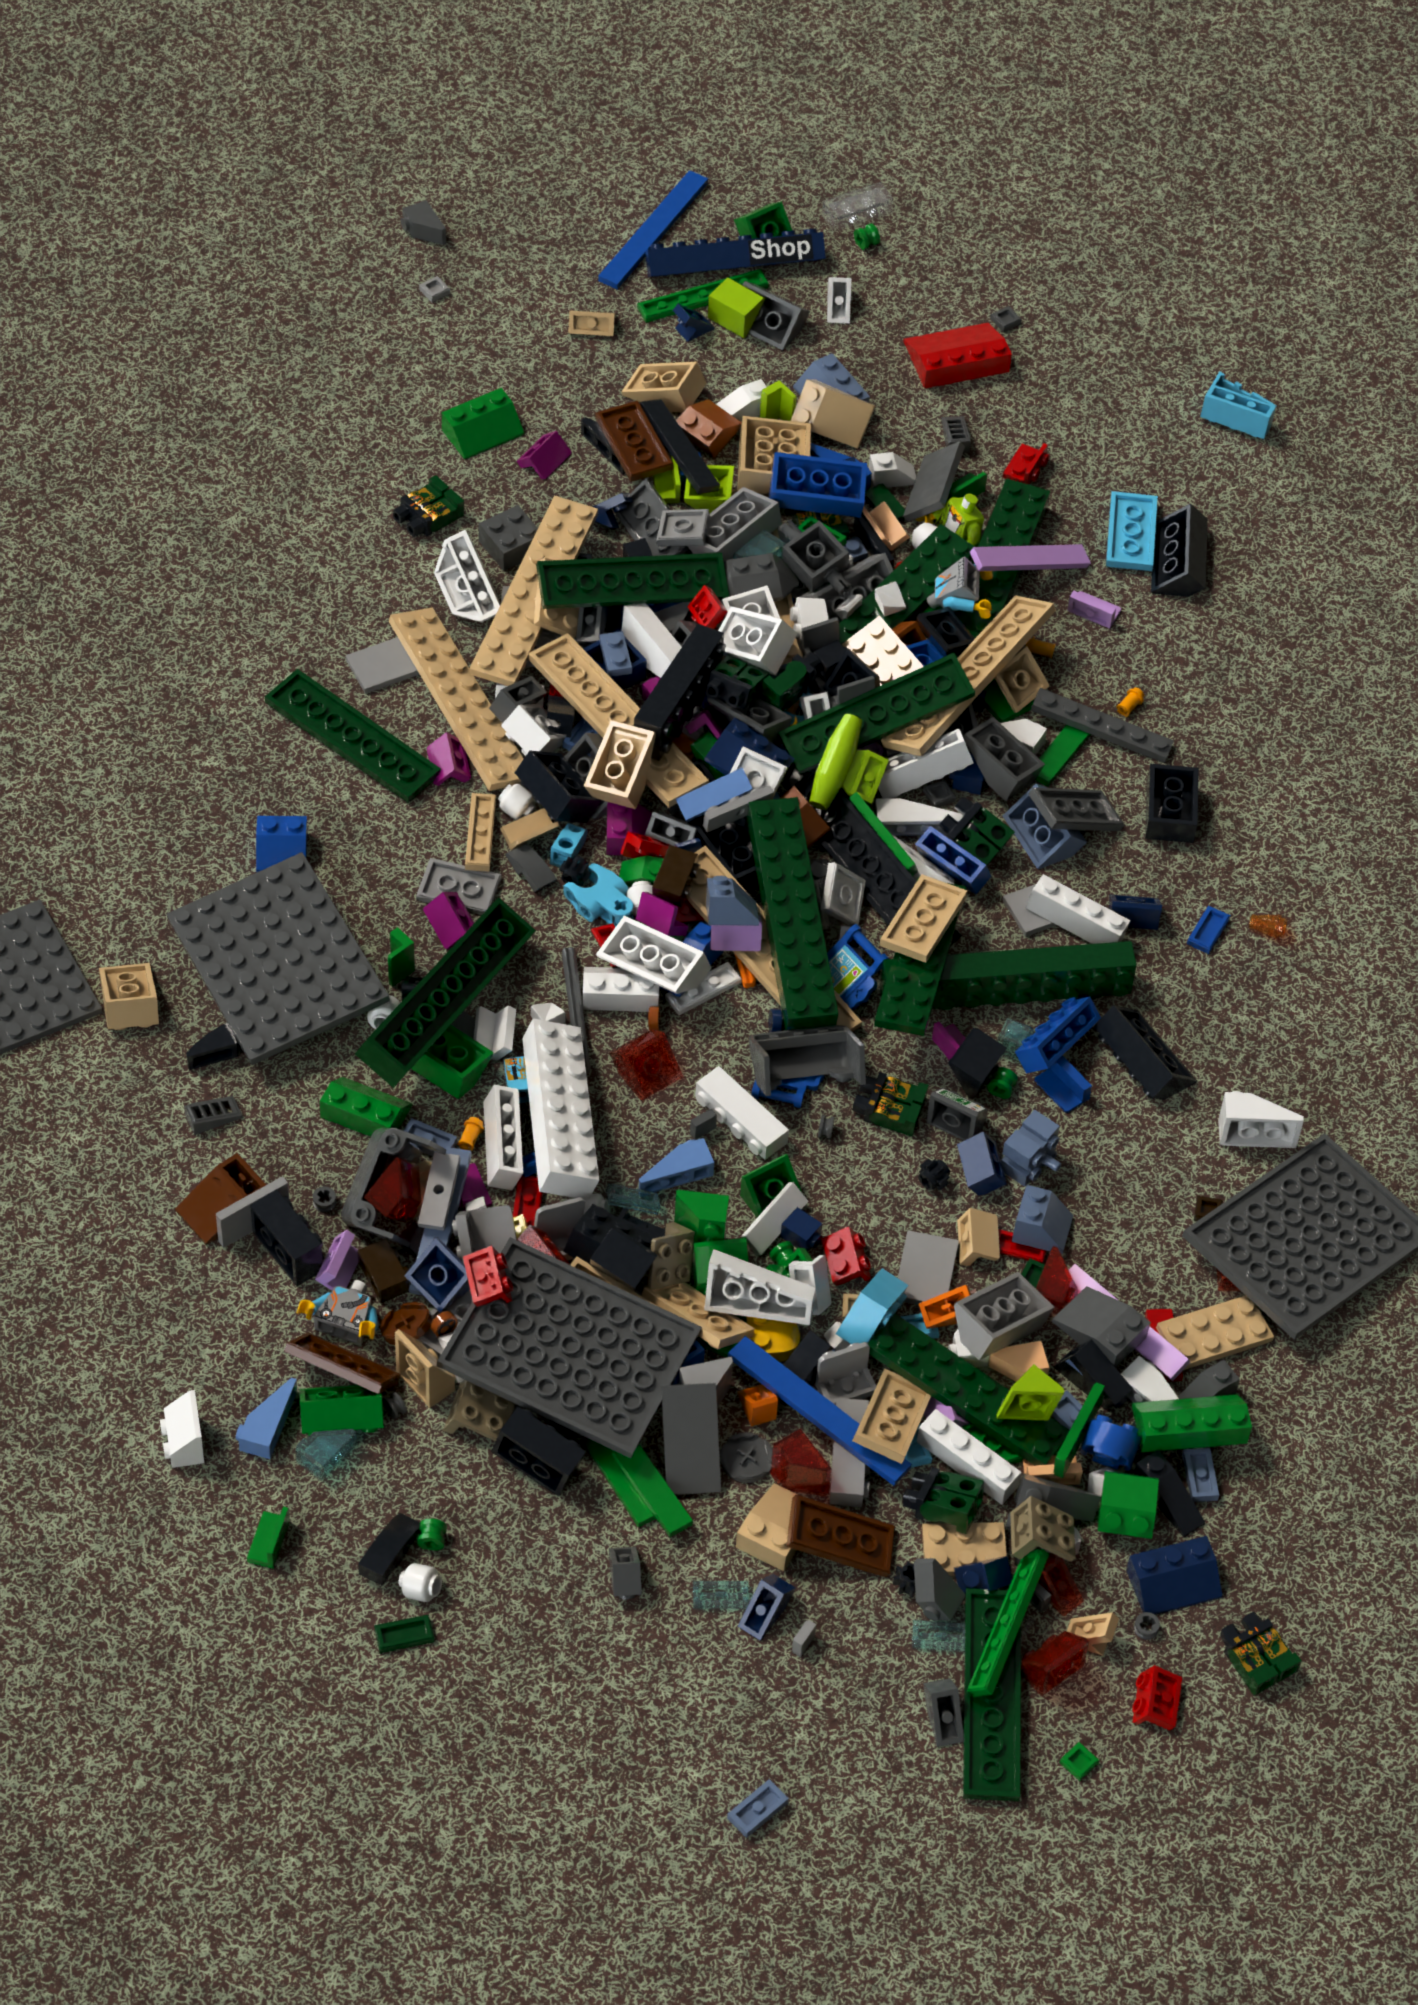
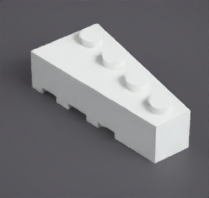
[704,1249,816,1325]

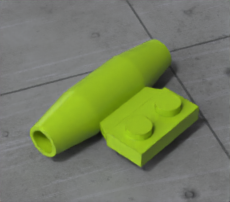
[809,714,889,810]

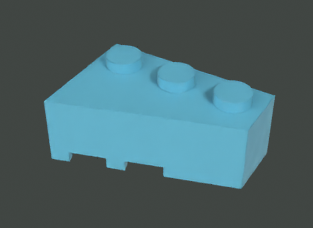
[1200,371,1276,439]
[836,1268,909,1344]

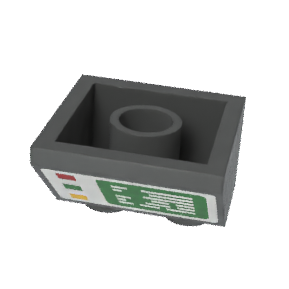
[927,1088,988,1141]

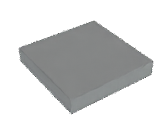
[657,509,710,546]
[1002,884,1057,937]

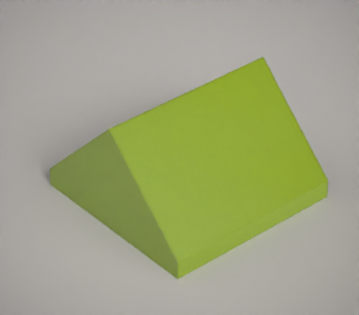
[708,278,765,338]
[684,465,734,514]
[997,1364,1064,1420]

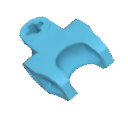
[563,863,633,927]

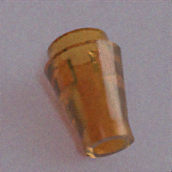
[1249,914,1287,939]

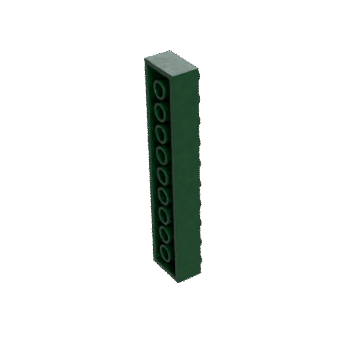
[954,478,1050,638]
[747,797,838,1031]
[355,897,536,1088]
[880,941,1137,1010]

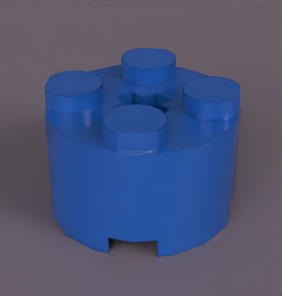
[1080,1415,1141,1471]

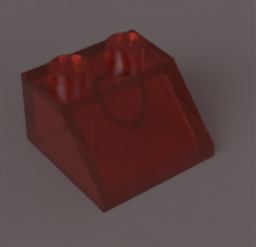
[609,1029,683,1100]
[364,1157,421,1222]
[770,1428,832,1497]
[1021,1631,1089,1697]

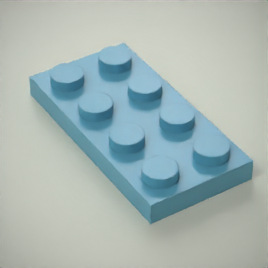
[1106,491,1158,571]

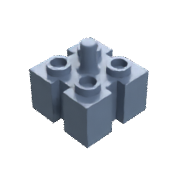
[1001,1110,1061,1187]

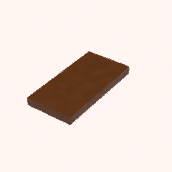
[595,400,674,482]
[284,1332,401,1394]
[786,1494,895,1577]

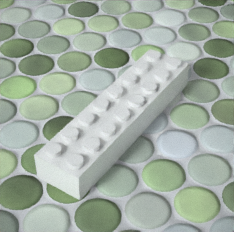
[522,1018,599,1200]

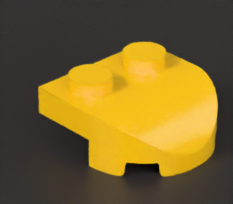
[746,1316,800,1362]

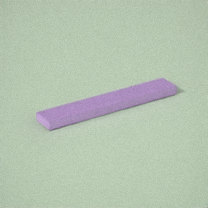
[970,544,1091,571]
[1057,1264,1190,1381]

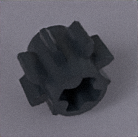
[559,856,591,886]
[918,1159,950,1191]
[892,1561,915,1598]

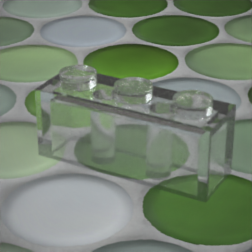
[822,182,893,233]

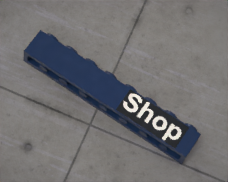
[645,228,826,277]

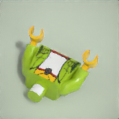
[915,494,984,547]

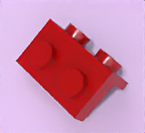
[822,1226,872,1286]

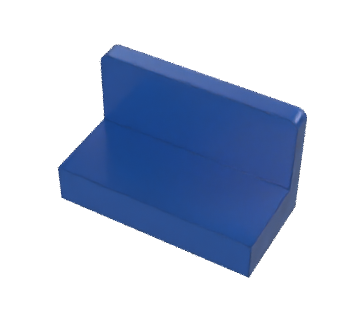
[1034,1055,1092,1113]

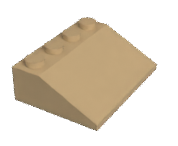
[737,416,811,495]

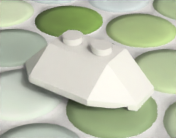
[434,530,501,623]

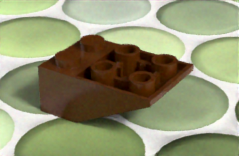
[175,1153,266,1245]

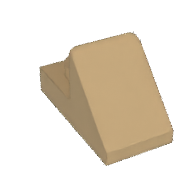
[1064,1612,1119,1656]

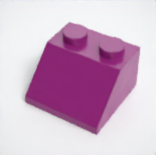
[606,802,652,855]

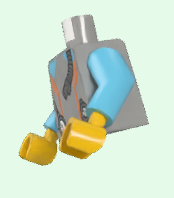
[927,556,993,619]
[296,1280,379,1345]

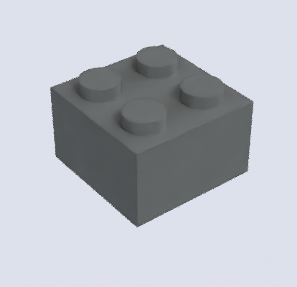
[479,505,538,571]

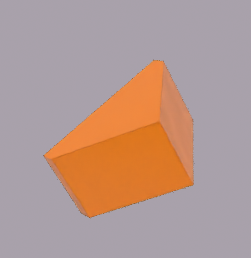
[919,1285,971,1329]
[737,1384,778,1427]

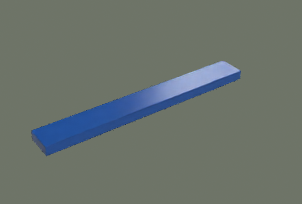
[598,170,708,289]
[728,1336,912,1486]

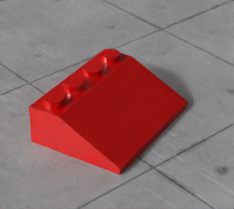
[903,323,1012,389]

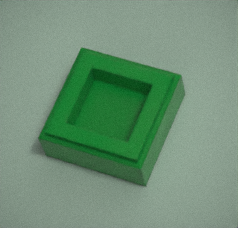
[1059,1742,1100,1781]

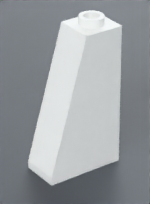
[621,603,682,678]

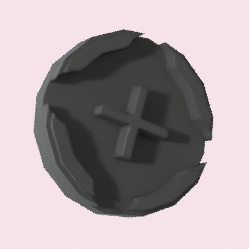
[720,1432,774,1483]

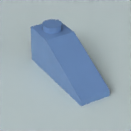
[638,1138,714,1196]
[236,1378,297,1459]

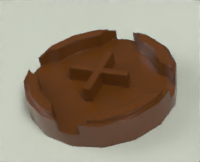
[380,1302,433,1345]

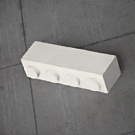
[878,729,974,798]
[1026,874,1130,944]
[695,1066,789,1160]
[483,1085,523,1191]
[917,1409,1021,1505]

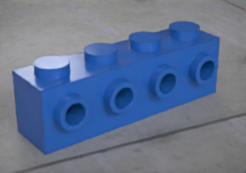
[1015,997,1101,1074]

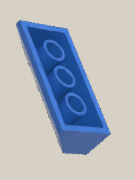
[769,452,867,518]

